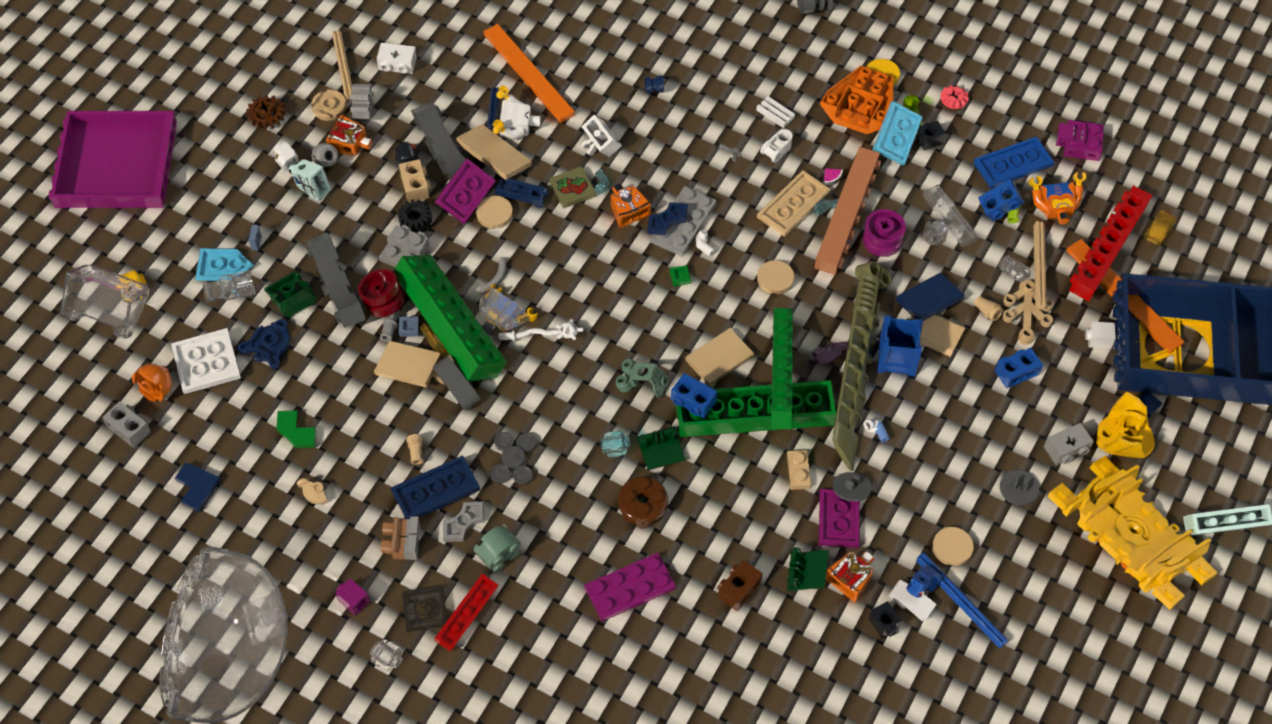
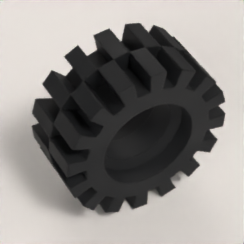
[398,199,432,233]

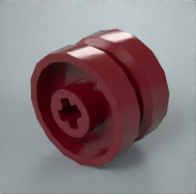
[358,269,406,317]

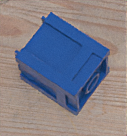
[877,316,923,376]

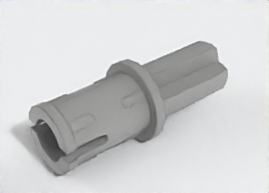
[380,311,400,342]

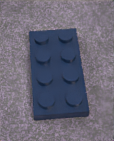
[390,455,480,519]

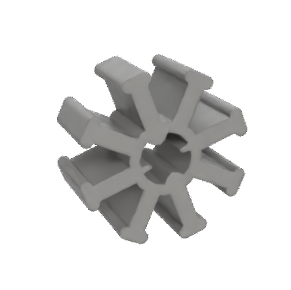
[350,84,374,120]

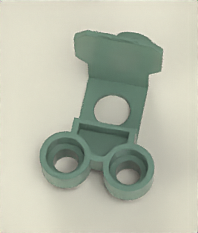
[616,359,668,398]

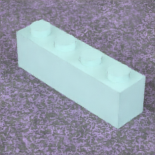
[1183,504,1272,536]

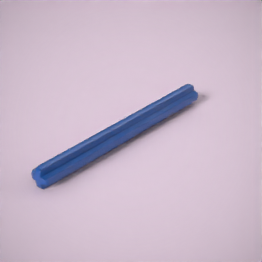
[916,553,1008,648]

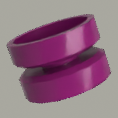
[863,209,906,257]

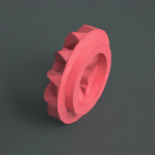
[940,85,969,109]

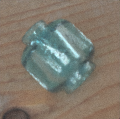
[601,430,631,458]

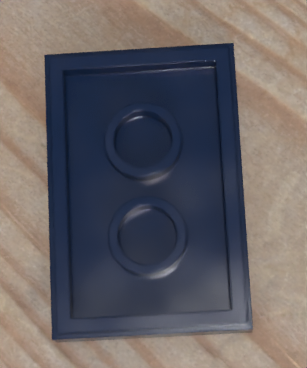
[896,273,964,321]

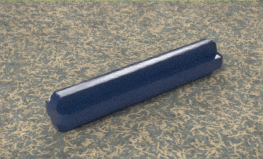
[487,87,500,132]

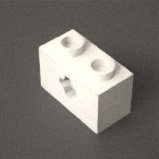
[377,43,417,74]

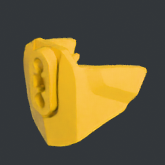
[1096,392,1155,458]

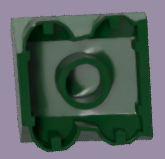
[264,271,316,318]

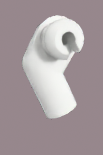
[696,230,715,256]

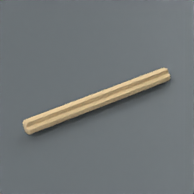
[1033,221,1047,310]

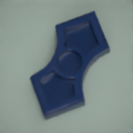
[647,202,688,236]

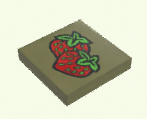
[549,166,596,208]

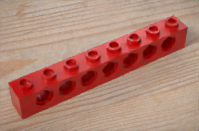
[1069,185,1153,302]

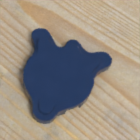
[237,319,290,369]

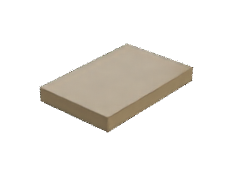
[685,328,754,386]
[374,341,442,388]

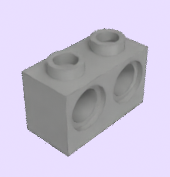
[102,401,151,448]

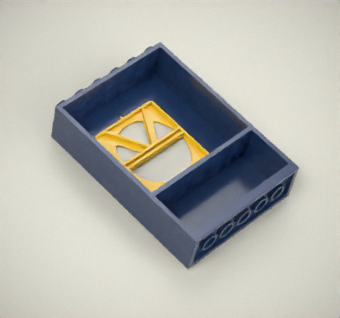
[1112,273,1272,405]

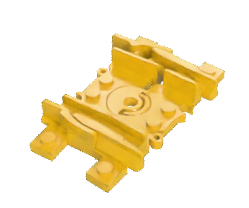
[1047,456,1218,610]

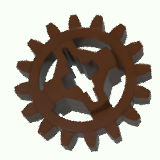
[246,94,286,130]

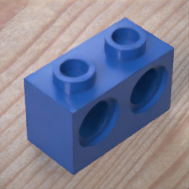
[978,179,1025,221]
[995,348,1043,389]
[671,373,717,418]

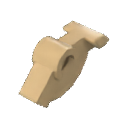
[297,478,328,505]

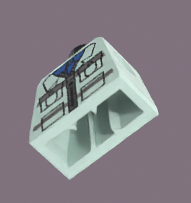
[289,159,331,201]

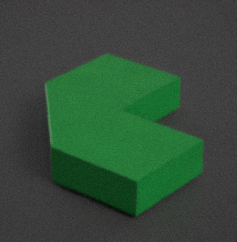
[276,411,316,448]

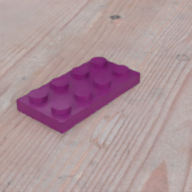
[584,553,676,622]

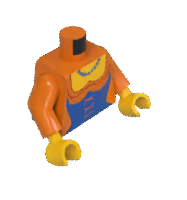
[1029,172,1086,225]

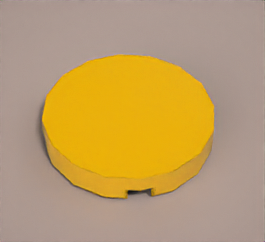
[867,59,900,87]

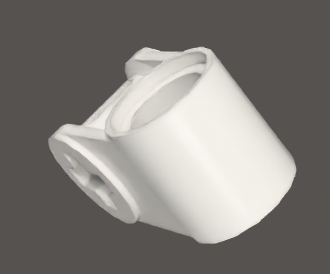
[760,129,792,163]

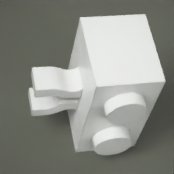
[581,115,622,157]

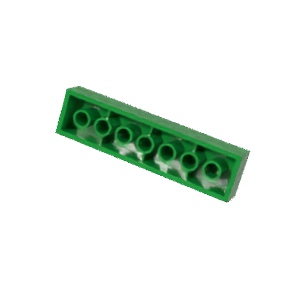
[393,255,507,381]
[675,380,836,437]

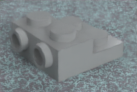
[379,225,430,267]

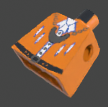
[611,184,651,228]

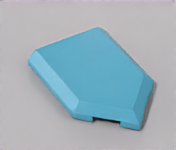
[195,248,254,281]

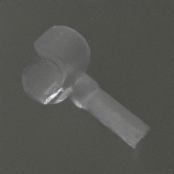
[719,144,742,161]

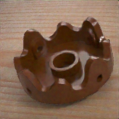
[618,476,668,529]

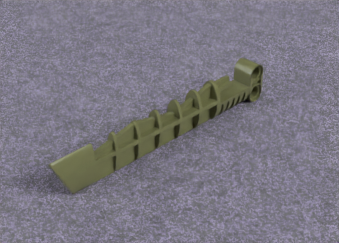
[832,261,892,471]

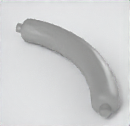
[478,257,506,293]

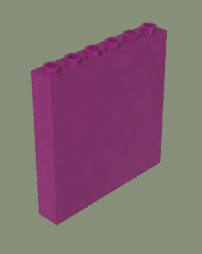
[49,111,177,208]

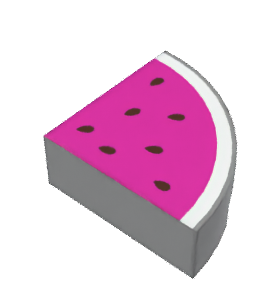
[824,168,843,187]

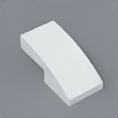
[888,580,936,621]

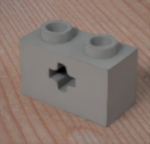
[1044,423,1094,466]

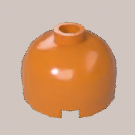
[132,363,172,402]

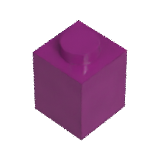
[335,579,370,616]

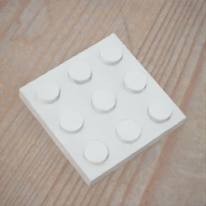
[171,328,241,394]

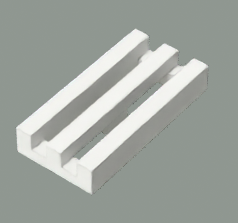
[756,96,795,128]

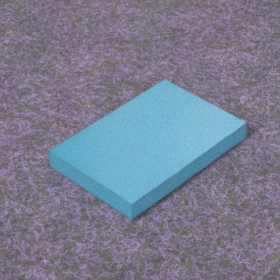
[872,101,923,166]

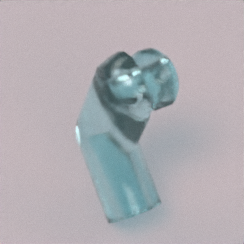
[595,169,610,194]
[813,199,838,215]

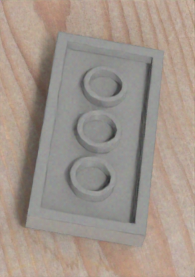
[650,186,716,257]

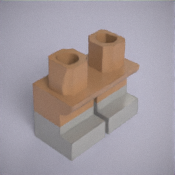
[380,517,420,560]

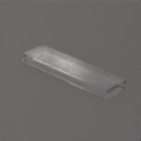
[922,185,979,247]

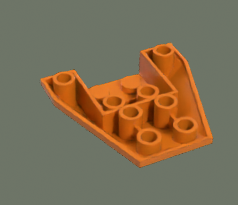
[820,66,893,134]

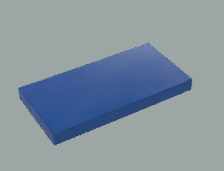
[973,136,1054,189]

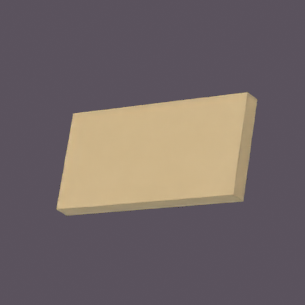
[456,124,532,180]
[757,170,831,237]

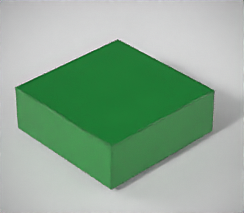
[669,265,691,287]

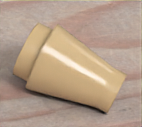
[974,296,1003,321]

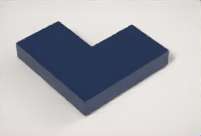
[175,462,220,512]

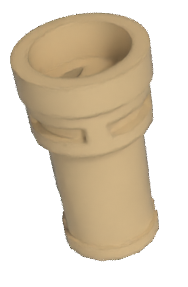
[406,434,424,465]

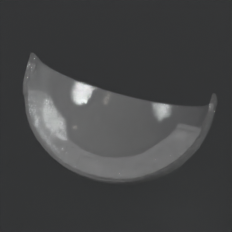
[160,547,287,723]

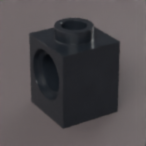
[916,121,946,150]
[868,601,902,638]

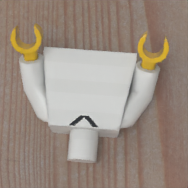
[492,85,541,140]

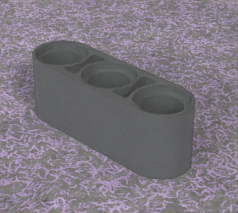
[432,356,481,411]

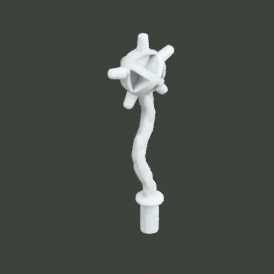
[499,319,584,342]

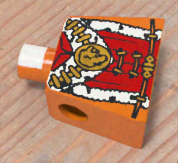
[326,115,372,156]
[826,552,874,602]

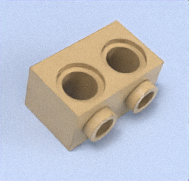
[399,159,431,203]

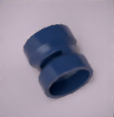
[644,75,664,94]

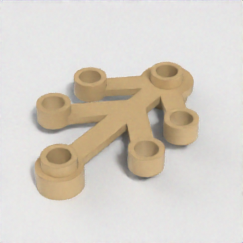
[1002,280,1053,345]

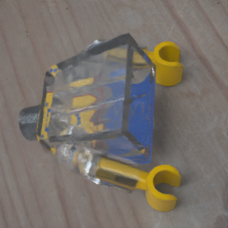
[479,284,538,336]

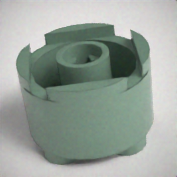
[474,524,521,573]

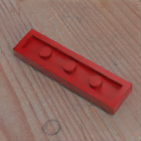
[433,573,499,652]

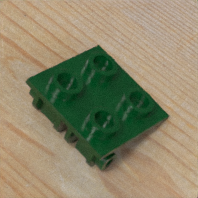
[636,426,686,471]
[787,547,829,591]

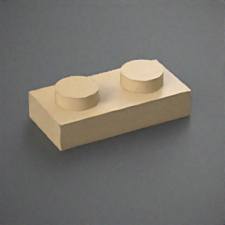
[787,450,811,490]

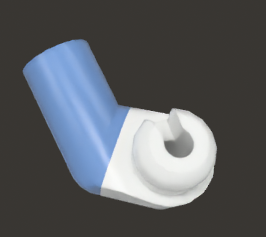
[863,419,890,443]

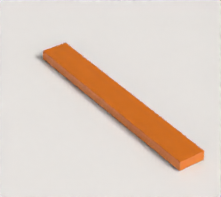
[483,24,575,123]
[1066,239,1185,354]

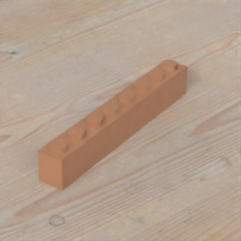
[814,147,881,275]

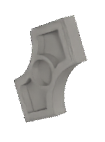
[443,502,484,542]

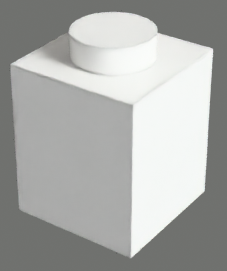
[1085,321,1116,349]

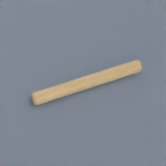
[332,30,352,100]

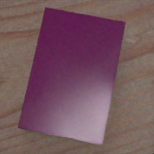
[435,158,496,224]
[818,489,860,548]

